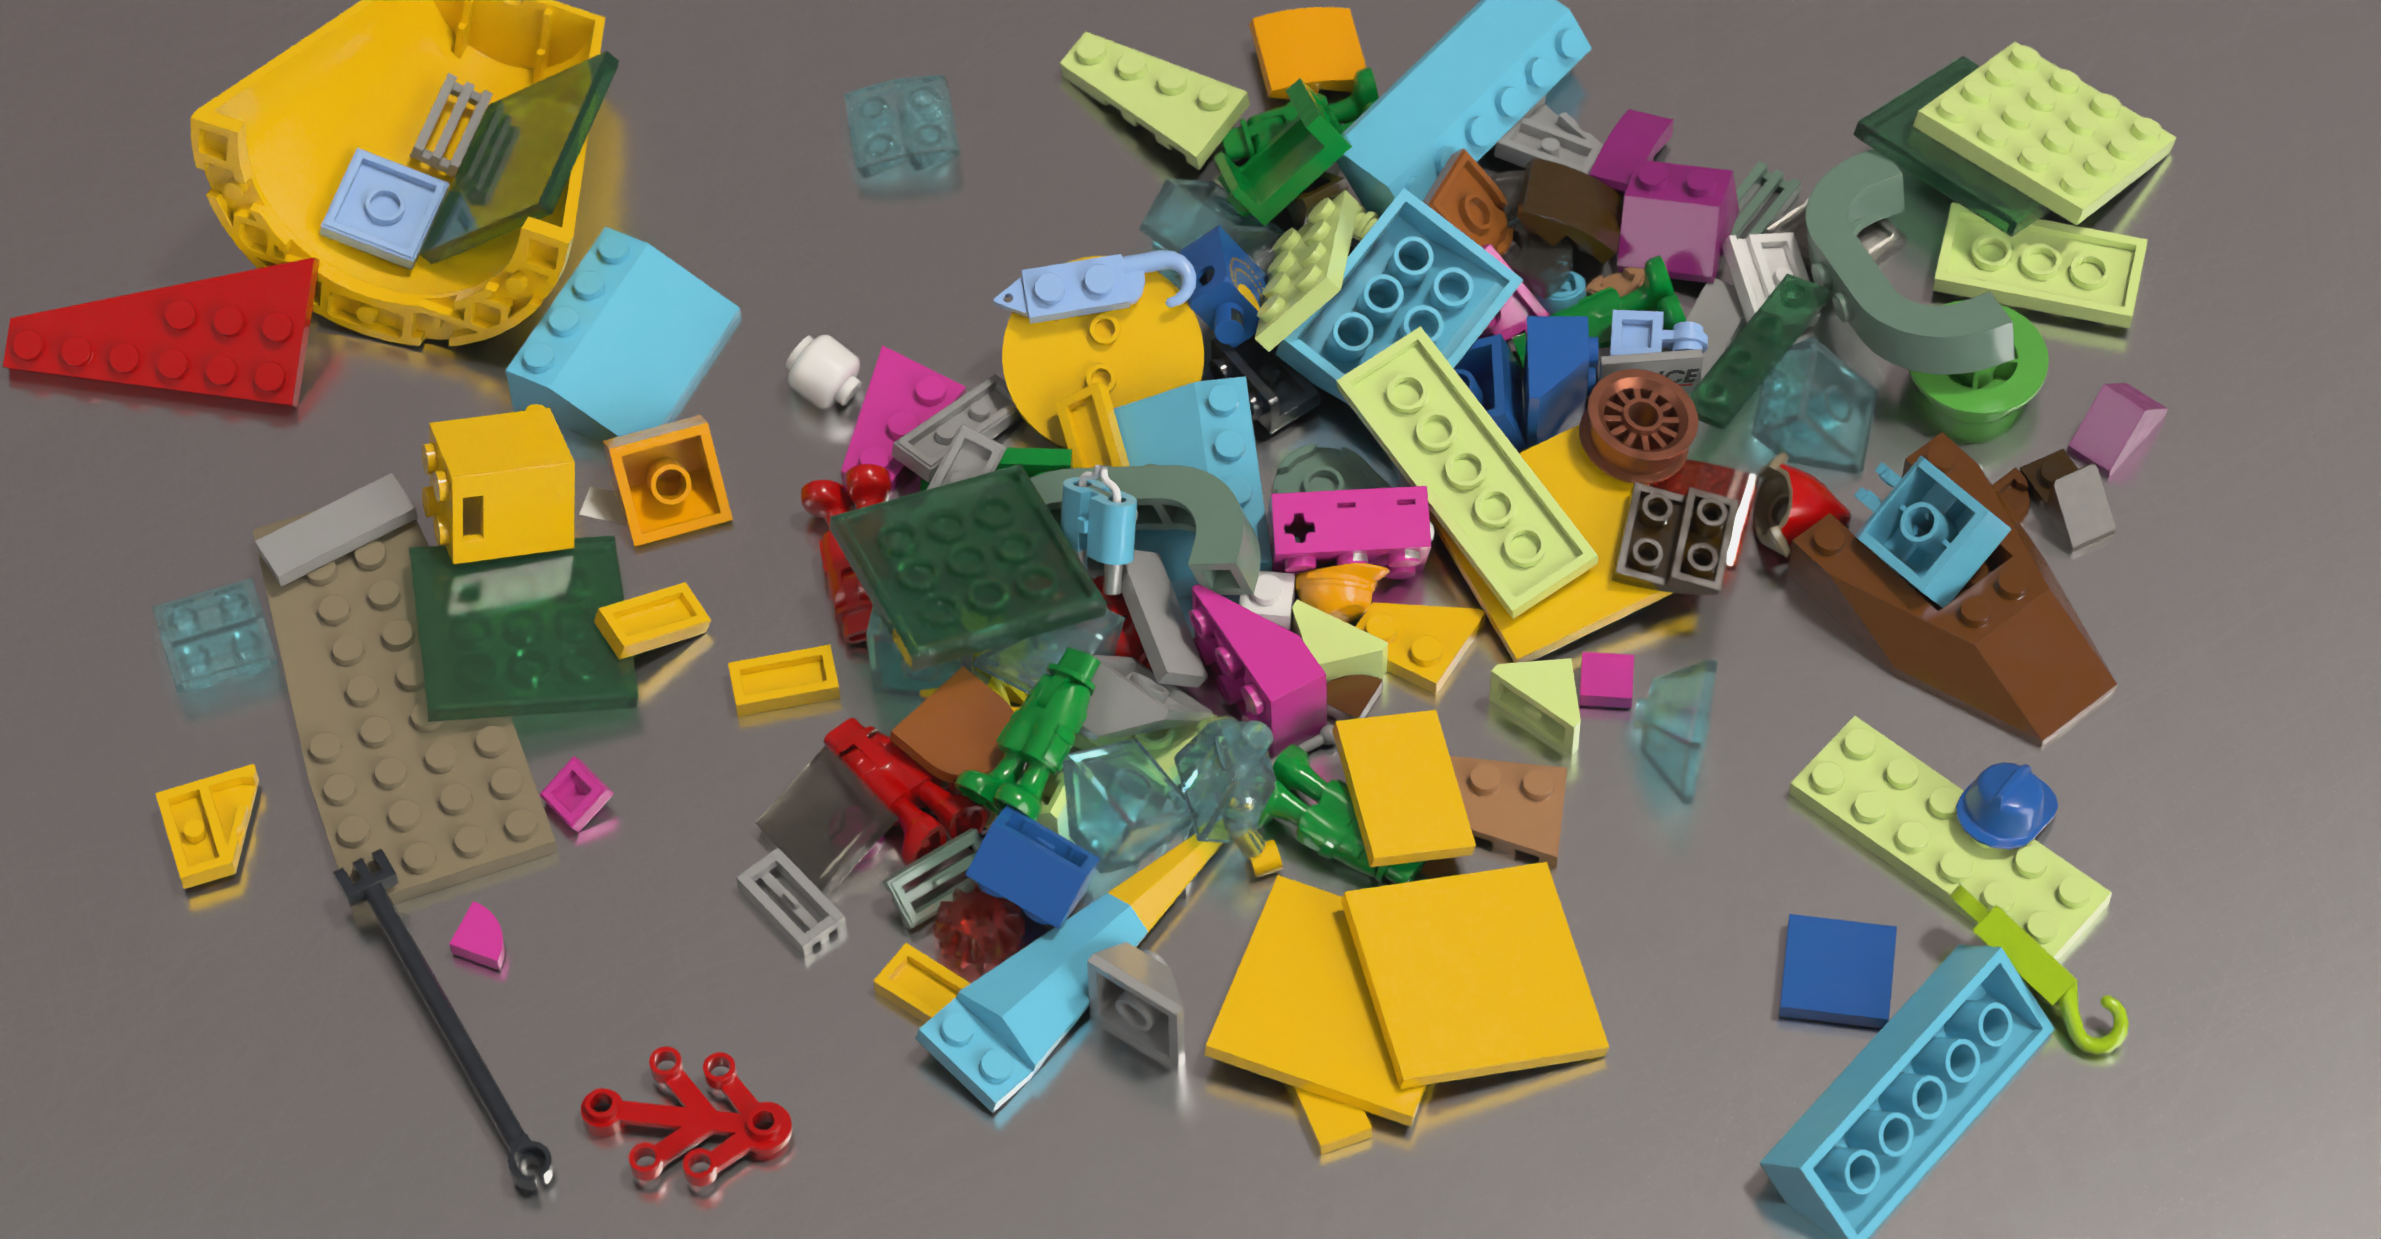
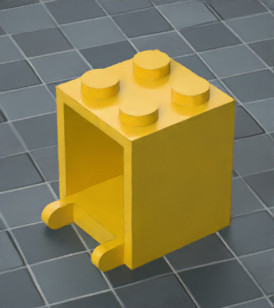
[421,404,575,564]

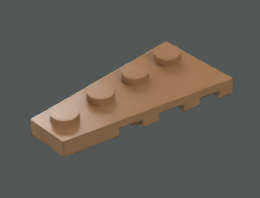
[1450,756,1567,868]

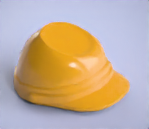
[1295,563,1390,623]

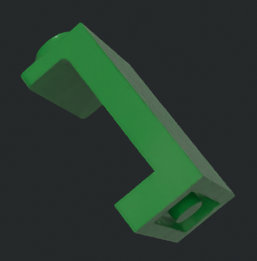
[1214,78,1352,226]

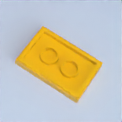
[1332,710,1476,867]

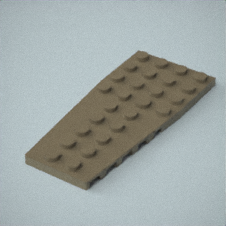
[253,510,558,917]

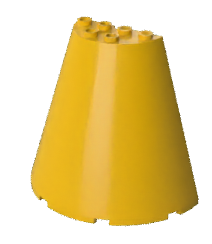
[190,0,605,346]

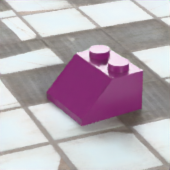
[1617,159,1739,283]

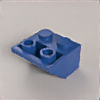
[965,805,1101,929]

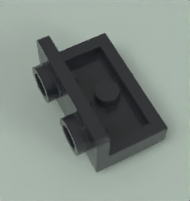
[1209,334,1320,433]

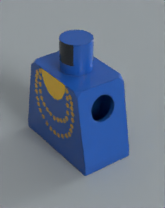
[1180,225,1269,347]

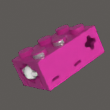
[1266,486,1434,579]

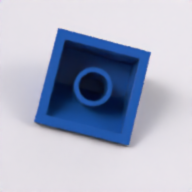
[1523,316,1598,450]
[1454,334,1526,450]

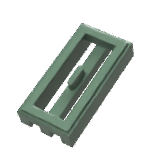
[1731,161,1801,239]
[882,828,982,929]

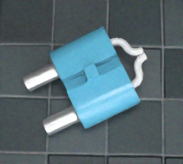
[1060,465,1138,595]

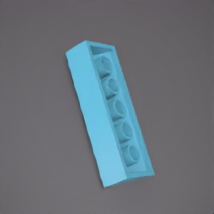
[1336,0,1592,218]
[1759,944,2055,1239]

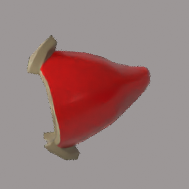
[1753,452,1852,557]

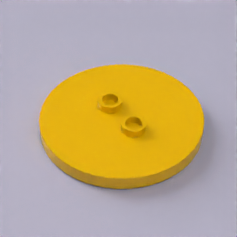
[1002,256,1204,449]

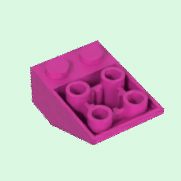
[1189,584,1327,757]

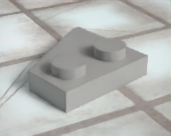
[1494,95,1603,175]

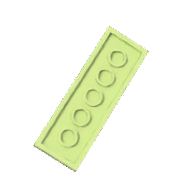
[1336,326,1598,619]
[1789,716,2112,961]

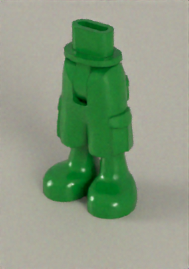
[1221,67,1379,162]
[1512,255,1687,369]
[954,647,1101,821]
[1241,744,1426,884]

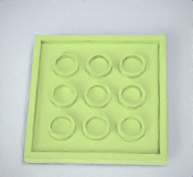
[1913,42,2177,225]

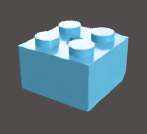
[1854,456,2011,608]

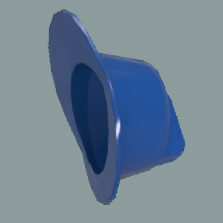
[1956,762,2058,850]

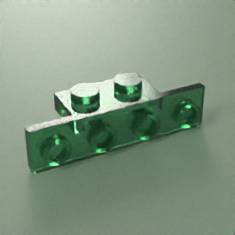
[1689,273,1829,429]

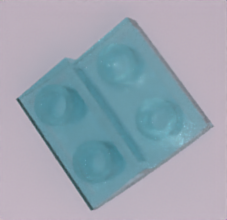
[844,75,961,179]
[152,578,279,694]

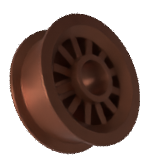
[1579,369,1699,484]

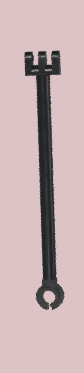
[332,848,554,1190]

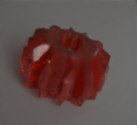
[933,882,1025,976]

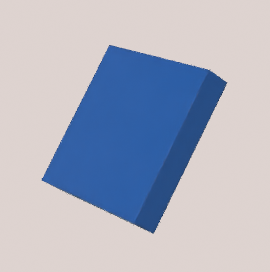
[1779,914,1897,1028]

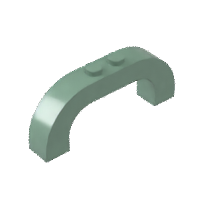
[1806,145,2015,374]
[951,464,1261,600]

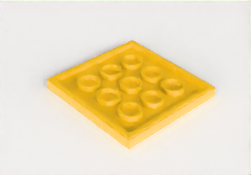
[1429,424,1672,663]
[1341,862,1609,1089]
[1204,875,1427,1127]

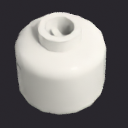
[785,335,862,409]

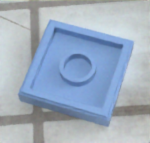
[320,148,449,270]

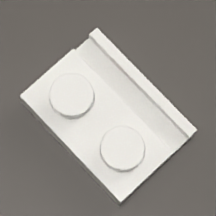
[1722,233,1821,330]

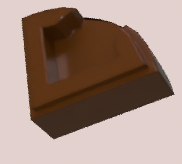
[1993,467,2030,527]
[1326,675,1383,720]

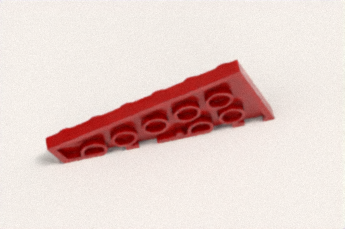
[3,257,320,408]

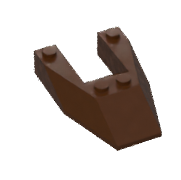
[1787,432,2117,747]

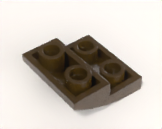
[1517,158,1624,264]
[1611,482,1739,595]

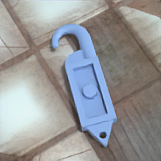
[994,250,1197,324]

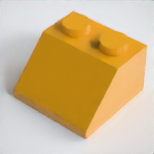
[603,415,733,547]

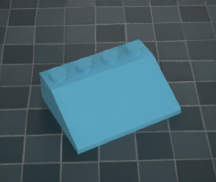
[1275,188,1523,404]
[505,227,741,443]
[1114,376,1272,597]

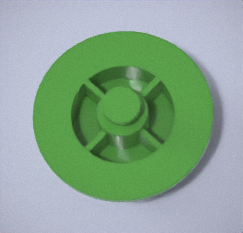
[1908,300,2049,424]

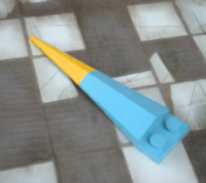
[915,799,1248,1113]

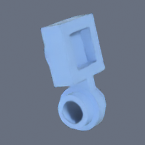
[1610,310,1708,356]

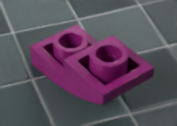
[1589,109,1674,194]

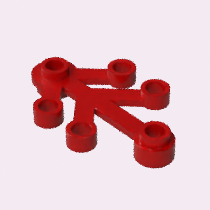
[580,1046,792,1187]

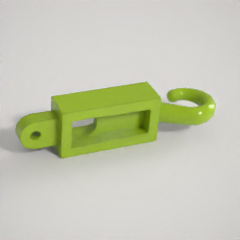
[1949,884,2129,1055]

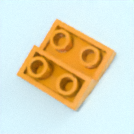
[1249,7,1367,99]

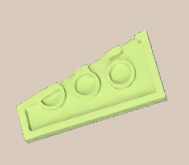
[1060,31,1250,170]

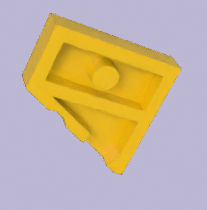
[1355,602,1486,695]
[155,764,259,889]

